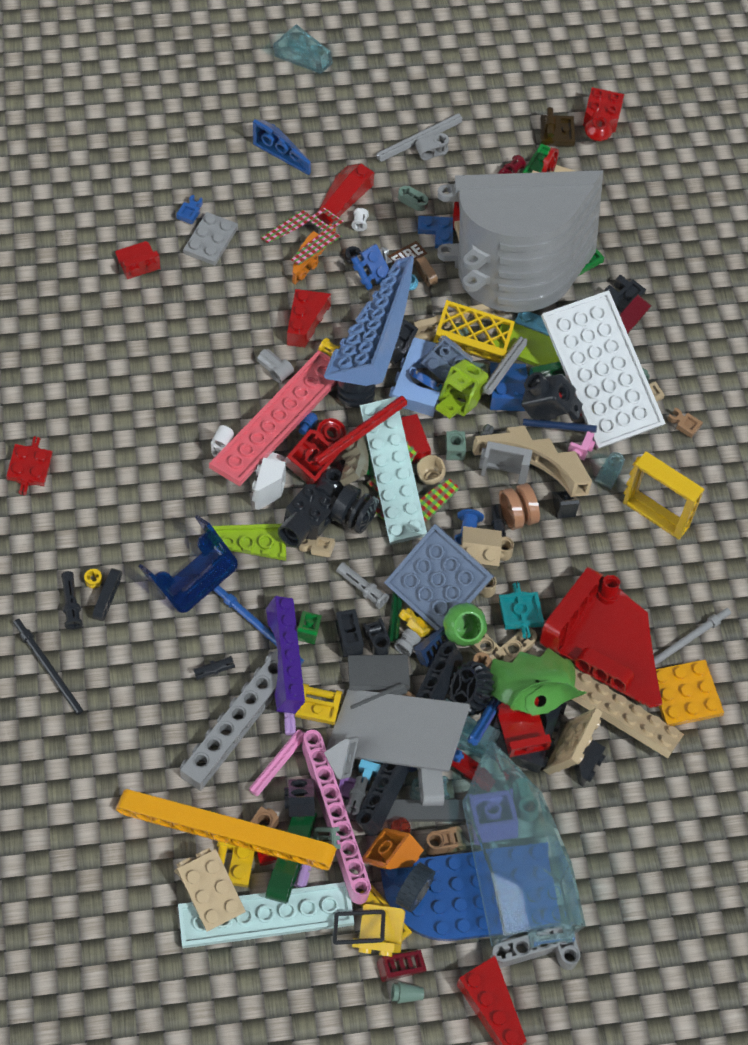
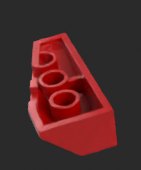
[317,163,374,225]

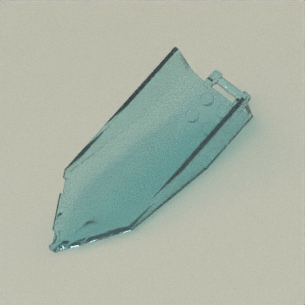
[462,741,586,948]

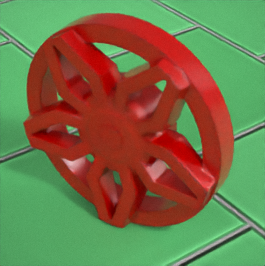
[541,147,559,172]

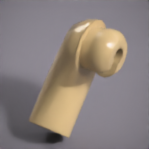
[415,330,437,342]

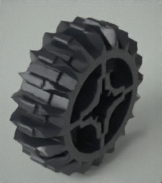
[448,661,495,716]

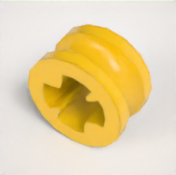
[84,569,102,589]

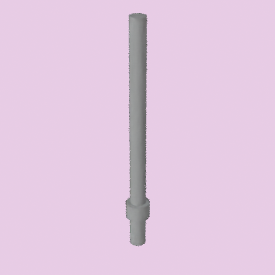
[654,608,731,666]

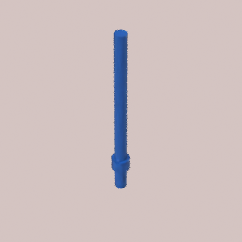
[214,585,304,665]

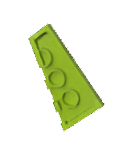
[207,524,286,561]

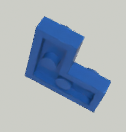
[418,216,453,249]

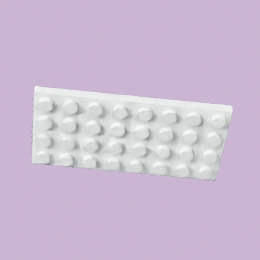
[541,290,666,450]

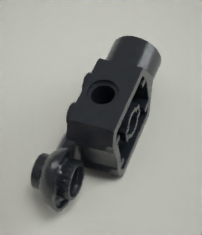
[278,469,344,548]

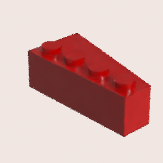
[457,956,527,1045]

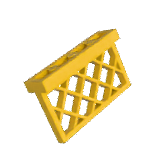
[433,300,515,363]

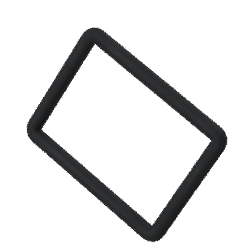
[333,910,386,945]

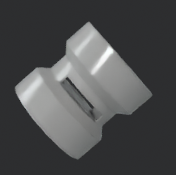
[394,629,421,657]

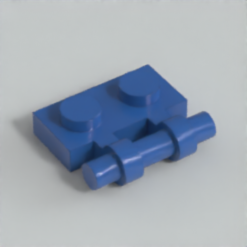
[351,244,390,290]

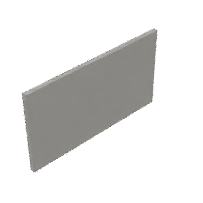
[326,689,470,772]

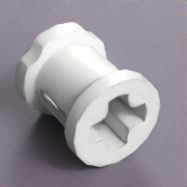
[351,208,369,231]

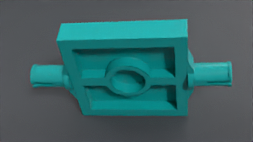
[499,582,544,639]

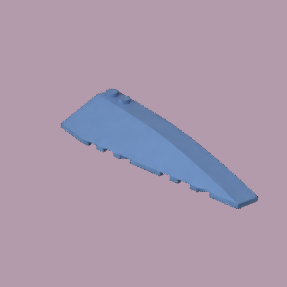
[324,256,414,386]

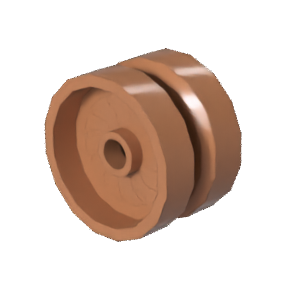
[499,483,540,530]

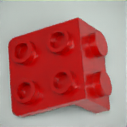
[115,241,161,280]

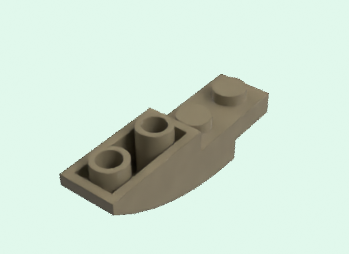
[340,435,369,487]

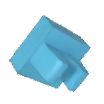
[359,759,381,785]

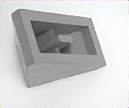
[324,736,359,779]

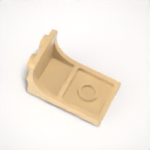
[174,848,246,932]

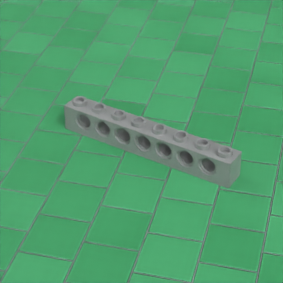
[180,649,278,791]

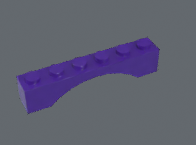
[266,596,305,714]

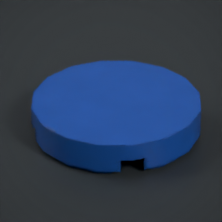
[409,368,443,392]

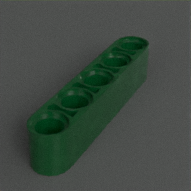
[265,813,317,904]

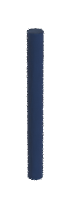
[523,419,597,433]

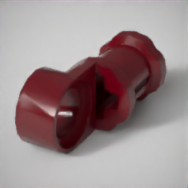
[498,155,526,174]

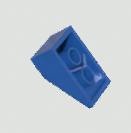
[489,362,528,411]

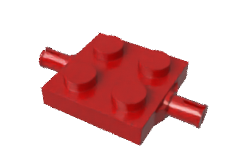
[6,436,53,495]

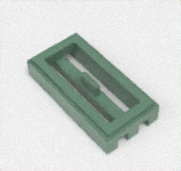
[313,827,341,849]

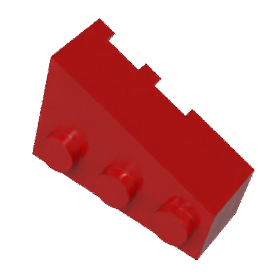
[287,289,331,348]

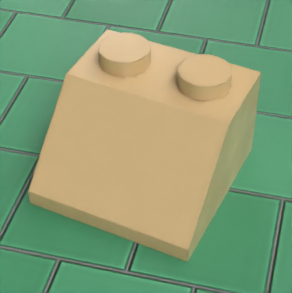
[461,526,502,570]

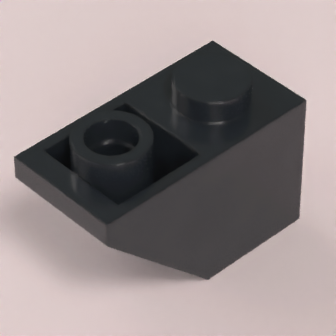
[574,740,606,787]

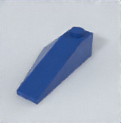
[253,119,311,175]

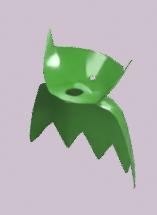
[490,648,587,716]

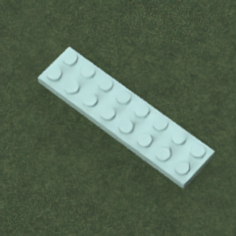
[360,397,427,545]
[178,882,354,948]

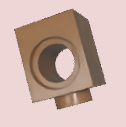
[251,806,279,829]

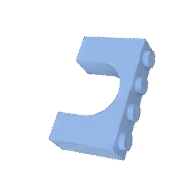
[389,337,440,417]

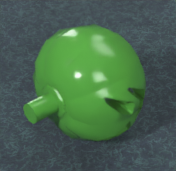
[443,602,487,647]

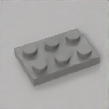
[183,212,238,266]

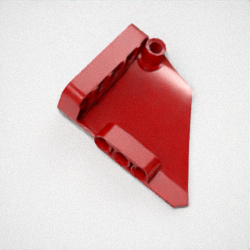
[540,567,662,708]

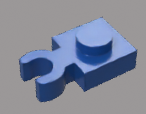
[176,195,203,225]

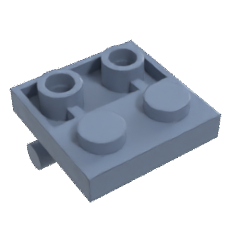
[421,335,473,382]

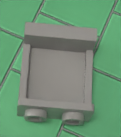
[479,441,533,484]

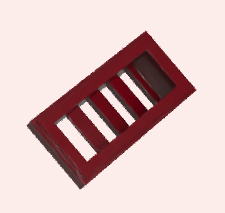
[377,950,427,982]

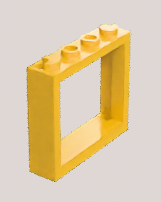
[623,451,704,540]

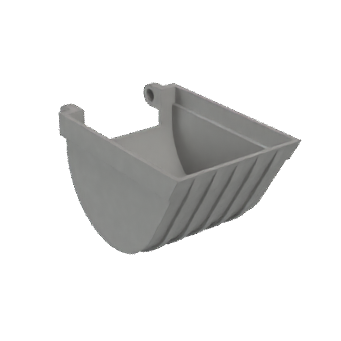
[437,170,603,312]

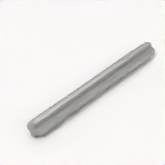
[376,113,463,162]

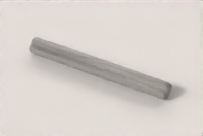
[482,337,527,395]

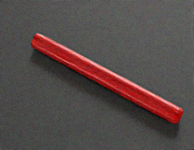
[315,396,407,466]

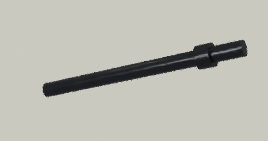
[13,619,84,715]

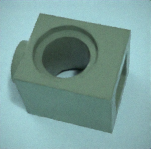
[445,430,466,460]

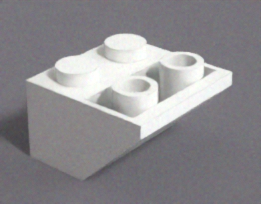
[252,458,286,510]

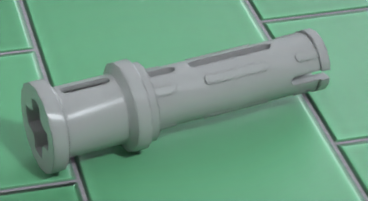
[336,562,389,609]

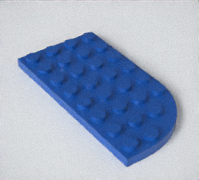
[380,844,560,941]

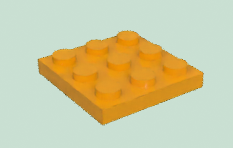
[656,660,724,726]

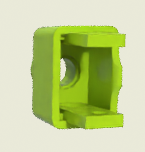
[435,359,489,419]

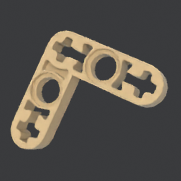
[470,628,537,663]

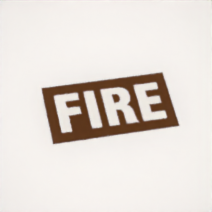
[388,241,428,264]

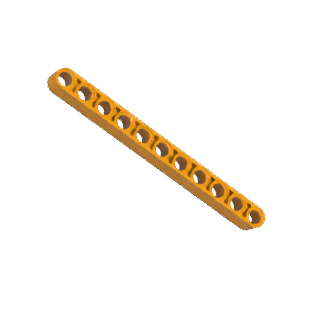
[116,789,337,870]

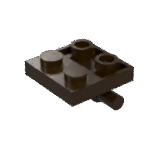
[540,107,575,146]

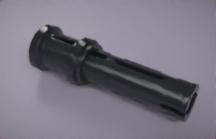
[61,571,83,630]

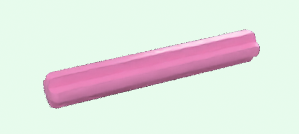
[249,729,305,796]

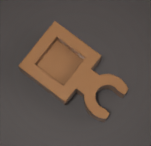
[667,408,703,438]

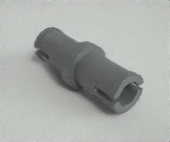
[346,776,369,815]

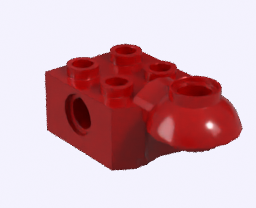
[583,87,624,141]
[283,418,347,485]

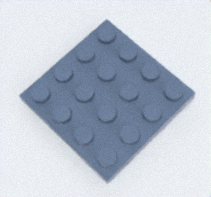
[384,524,494,631]

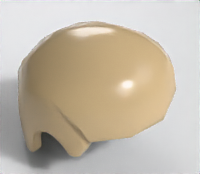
[416,455,446,485]

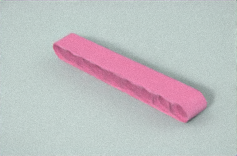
[302,730,371,904]

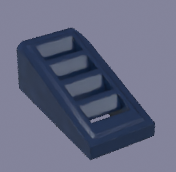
[413,626,450,667]

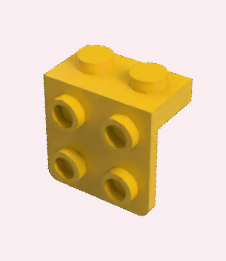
[352,904,405,957]

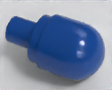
[299,412,318,435]

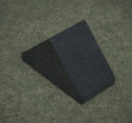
[552,491,579,519]

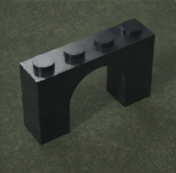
[493,695,567,773]

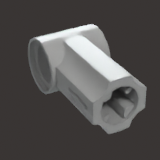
[257,349,294,383]

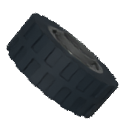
[395,862,435,912]

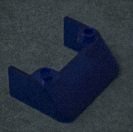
[138,515,238,613]

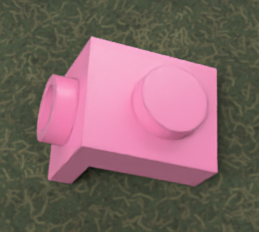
[568,431,595,460]

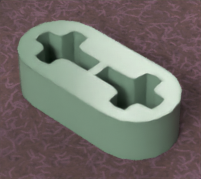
[398,186,428,211]

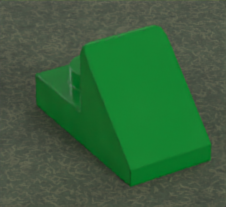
[297,611,322,644]

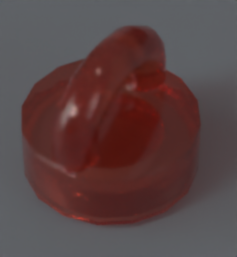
[390,817,411,833]

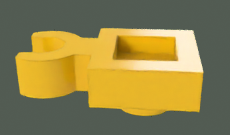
[399,608,434,638]

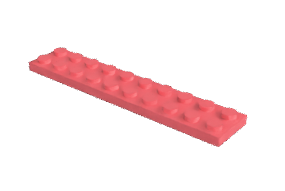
[209,350,338,486]

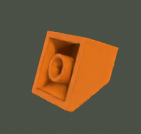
[362,828,424,869]

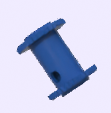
[454,509,484,545]

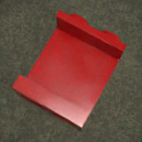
[497,697,551,758]

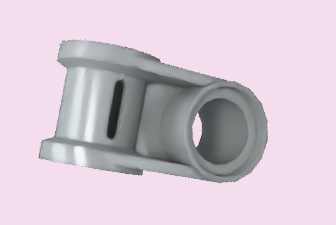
[415,133,449,160]

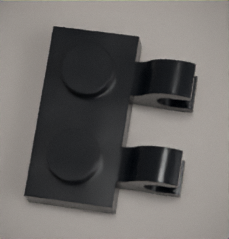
[605,275,646,313]

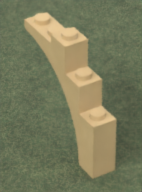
[472,426,592,497]

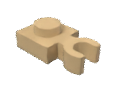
[299,536,335,557]

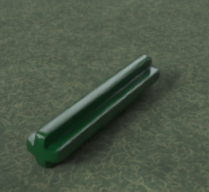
[388,591,402,644]

